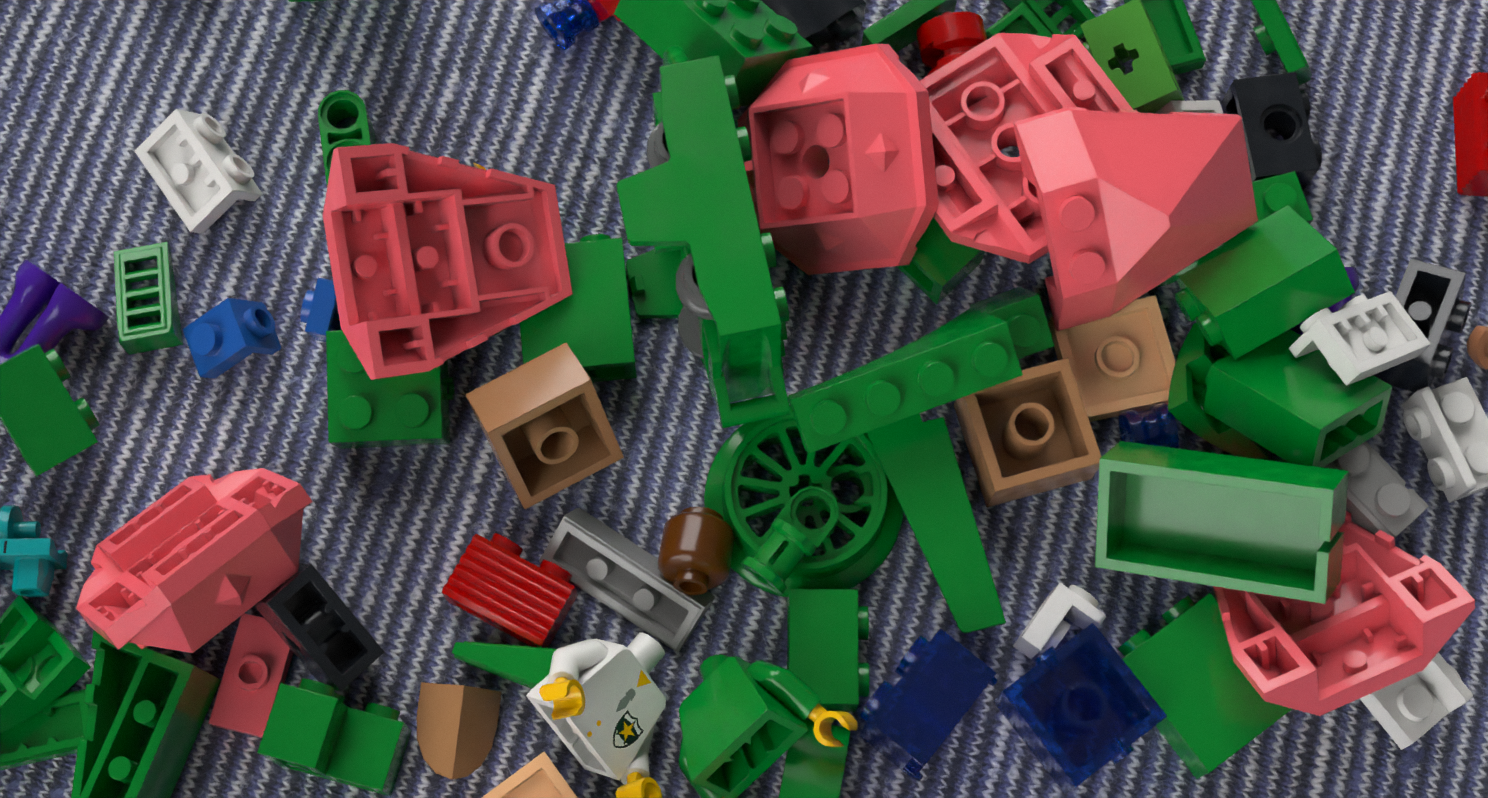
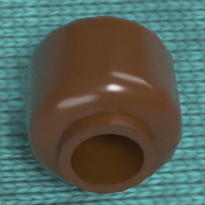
[658,506,735,595]

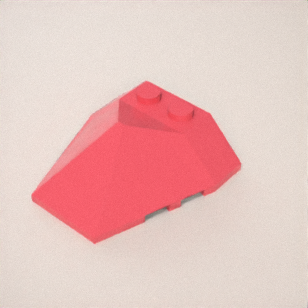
[1013,107,1258,331]
[323,143,573,380]
[1213,511,1475,716]

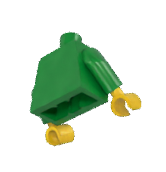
[678,654,858,798]

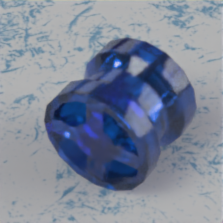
[535,0,600,50]
[1118,402,1179,449]

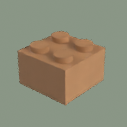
[465,343,624,509]
[954,358,1102,508]

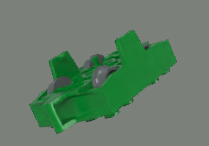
[616,45,790,428]

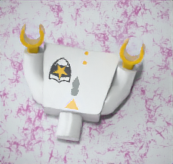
[526,632,666,798]

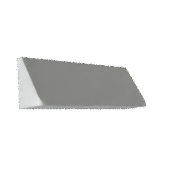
[539,508,715,653]

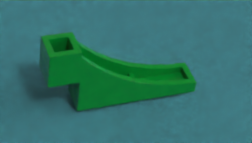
[787,287,1055,453]

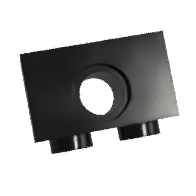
[1221,72,1322,190]

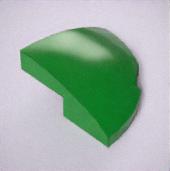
[1168,322,1269,460]
[0,595,91,733]

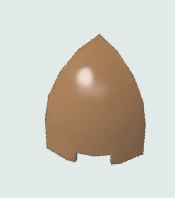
[416,682,502,780]

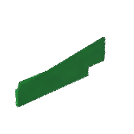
[866,413,1006,634]

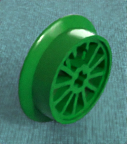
[704,406,904,598]

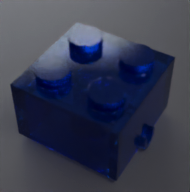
[993,623,1167,794]
[859,628,997,781]

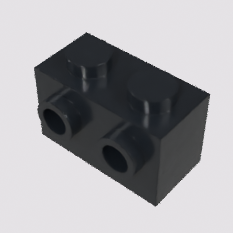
[1373,258,1471,392]

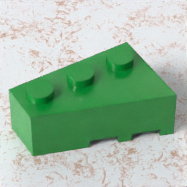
[71,630,221,798]

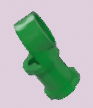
[741,486,839,595]

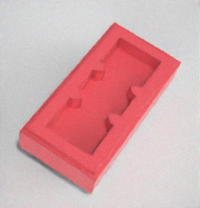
[208,613,294,738]

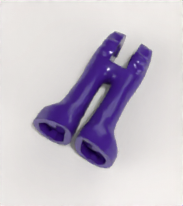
[0,259,109,363]

